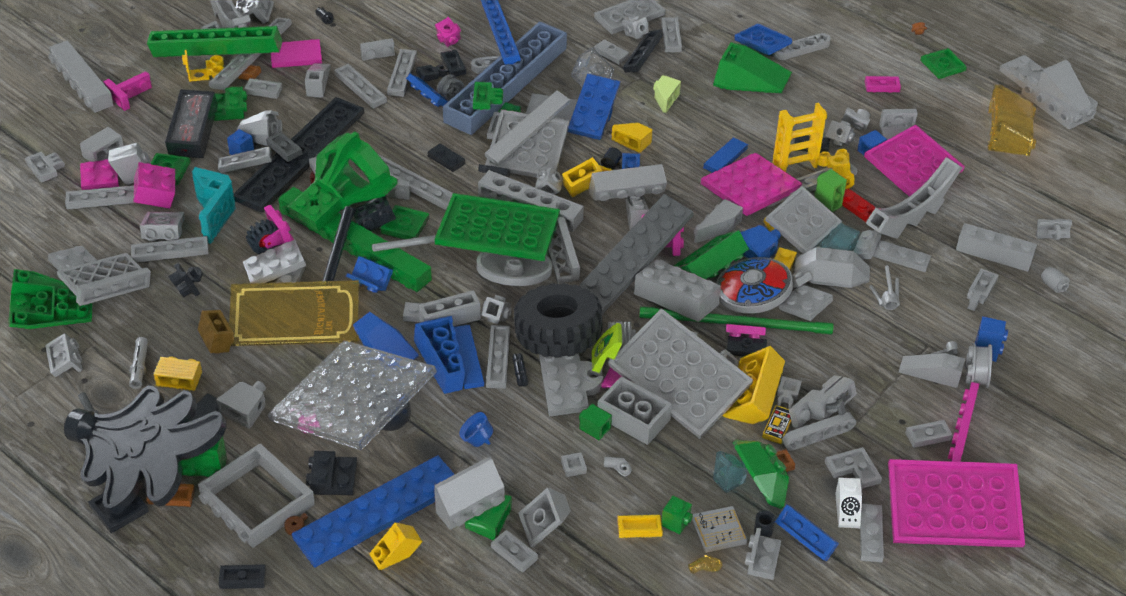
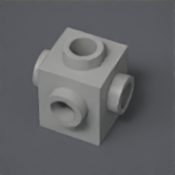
[622,14,649,39]
[826,120,855,147]
[535,167,563,195]
[481,295,512,324]

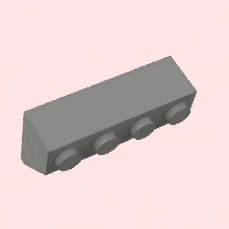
[588,164,667,201]
[956,223,1037,272]

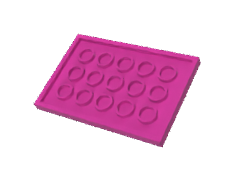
[888,459,1025,548]

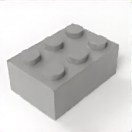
[598,376,672,445]

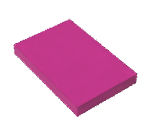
[271,39,322,68]

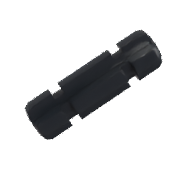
[512,353,528,387]

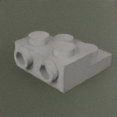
[140,212,185,241]

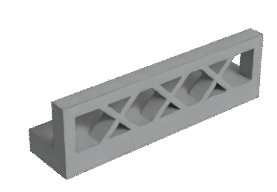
[548,217,580,284]

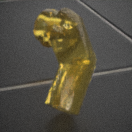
[688,555,722,574]

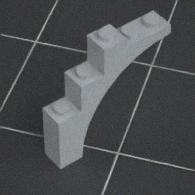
[210,0,251,28]
[866,157,963,239]

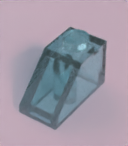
[713,451,747,493]

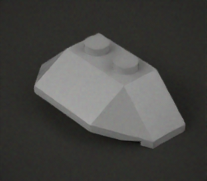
[794,247,870,288]

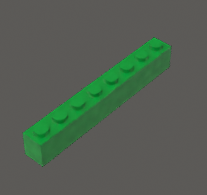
[147,26,283,57]

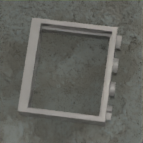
[198,443,315,548]

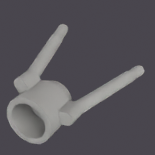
[869,265,900,310]

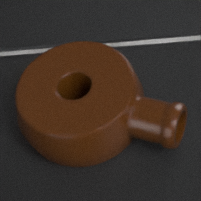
[284,513,308,536]

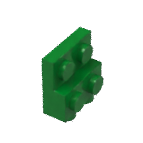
[214,87,247,121]

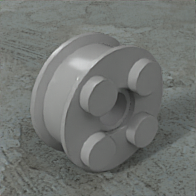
[965,343,992,388]

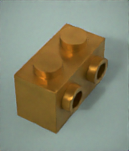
[198,310,234,354]

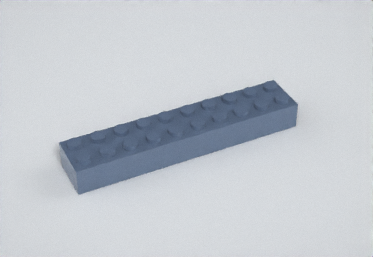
[443,22,567,135]

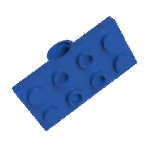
[568,74,620,140]

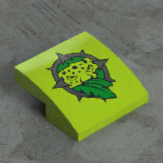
[592,323,622,373]

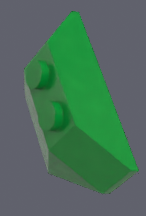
[732,440,789,509]

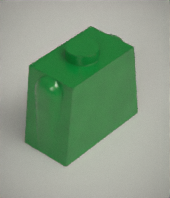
[465,495,512,540]

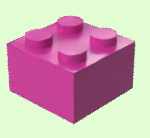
[133,162,175,209]

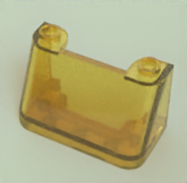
[988,84,1036,156]

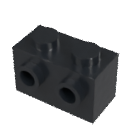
[353,196,396,231]

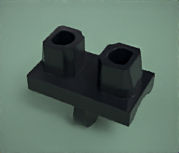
[168,262,203,298]

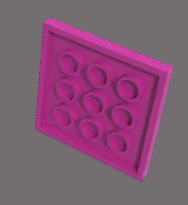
[864,125,965,197]
[701,152,802,216]

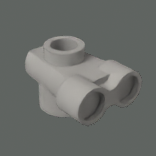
[842,107,870,130]

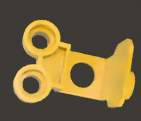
[182,50,224,82]
[818,149,854,189]

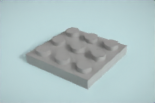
[765,186,842,254]

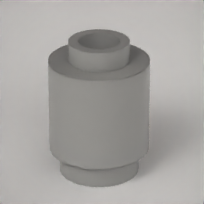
[1041,267,1070,293]

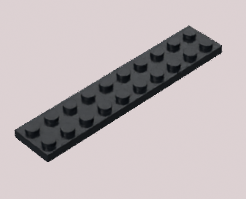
[234,97,365,213]

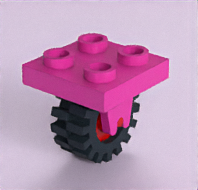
[246,205,294,255]

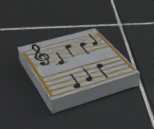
[692,506,747,553]

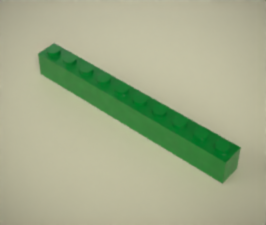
[278,187,432,293]

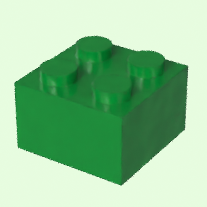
[180,437,227,477]

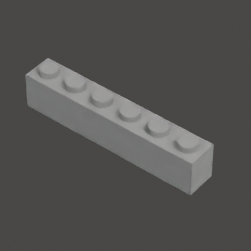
[48,40,114,113]

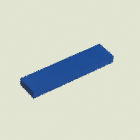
[454,325,484,389]

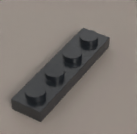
[623,29,664,73]

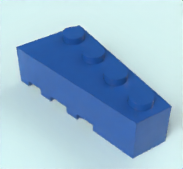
[414,316,465,394]

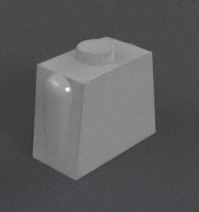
[108,142,151,186]

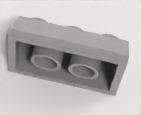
[434,456,505,530]

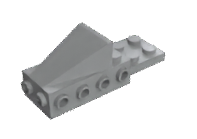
[999,55,1098,130]

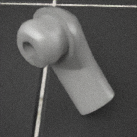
[604,457,632,476]

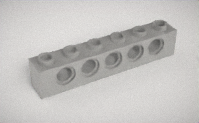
[478,170,584,232]

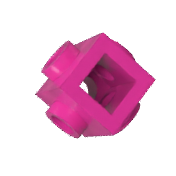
[435,17,461,47]

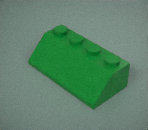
[673,230,749,279]

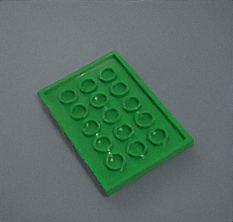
[435,193,560,261]

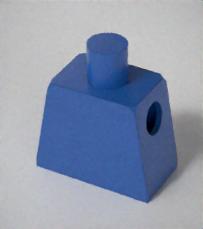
[740,225,781,259]

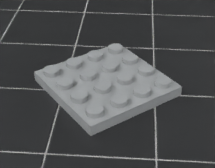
[485,110,569,178]

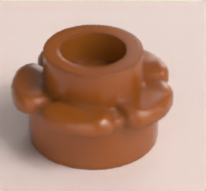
[911,22,927,35]

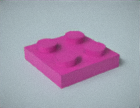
[80,159,119,190]

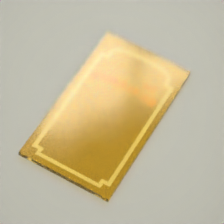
[229,280,360,346]

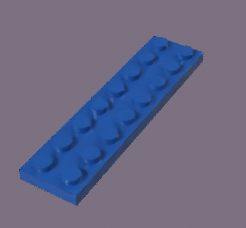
[292,455,455,568]

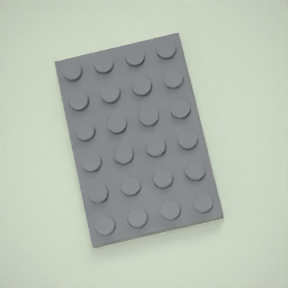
[608,308,753,439]

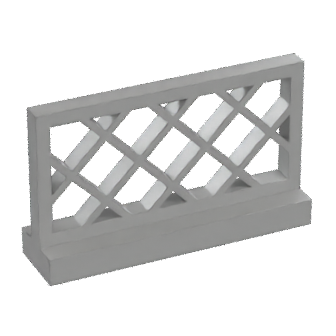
[57,253,151,306]

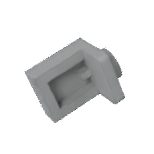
[388,173,411,200]

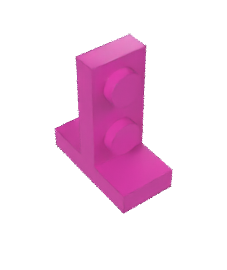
[103,71,152,111]

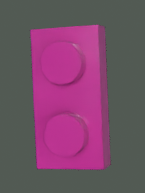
[865,76,901,93]
[725,324,766,339]

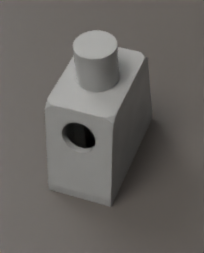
[216,381,266,429]

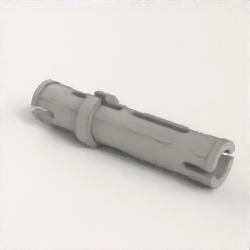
[129,337,148,389]

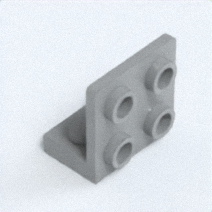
[236,0,274,24]

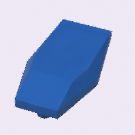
[353,312,419,373]

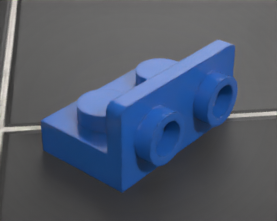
[346,256,393,293]

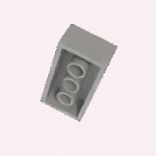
[634,259,721,322]

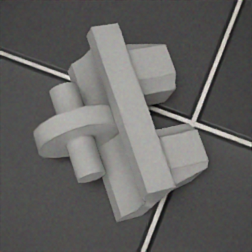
[1036,219,1072,240]

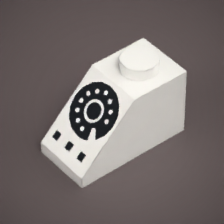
[835,478,862,528]

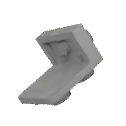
[879,109,918,140]

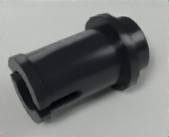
[315,7,334,24]

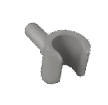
[931,341,958,356]

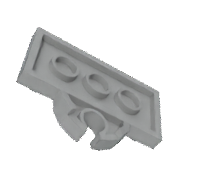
[539,353,603,417]

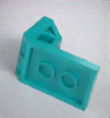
[192,167,236,244]

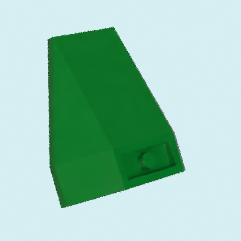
[713,42,792,93]
[8,269,92,329]

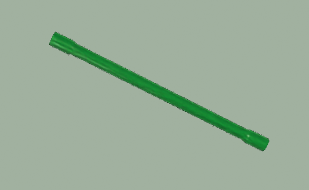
[639,306,833,335]

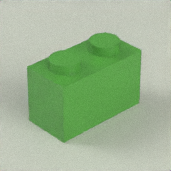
[815,169,847,213]

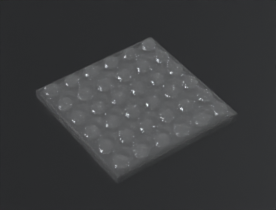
[267,340,437,450]

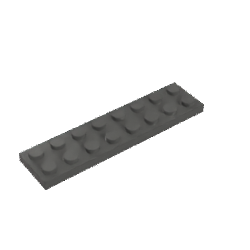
[579,194,694,315]

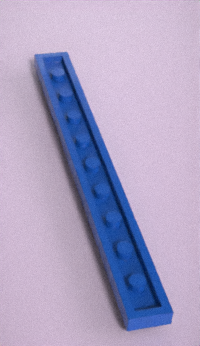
[480,0,521,65]

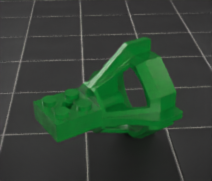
[288,131,398,231]

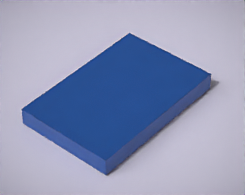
[734,24,792,56]

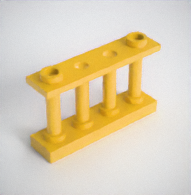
[772,103,827,172]

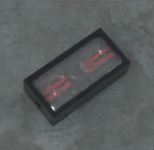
[165,89,218,158]

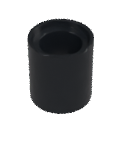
[601,147,622,170]
[754,510,775,538]

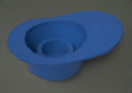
[459,412,494,447]

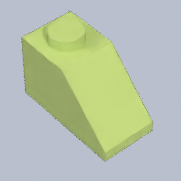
[653,75,681,113]

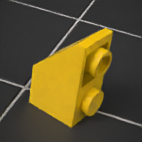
[369,522,423,570]

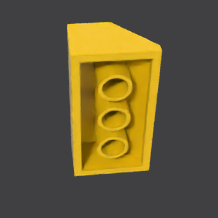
[723,346,785,424]

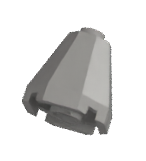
[237,110,282,146]

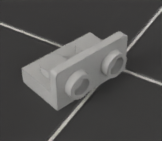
[45,333,83,377]
[745,528,781,580]

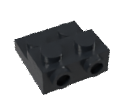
[306,451,357,496]

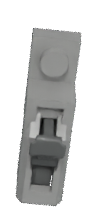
[789,375,857,428]

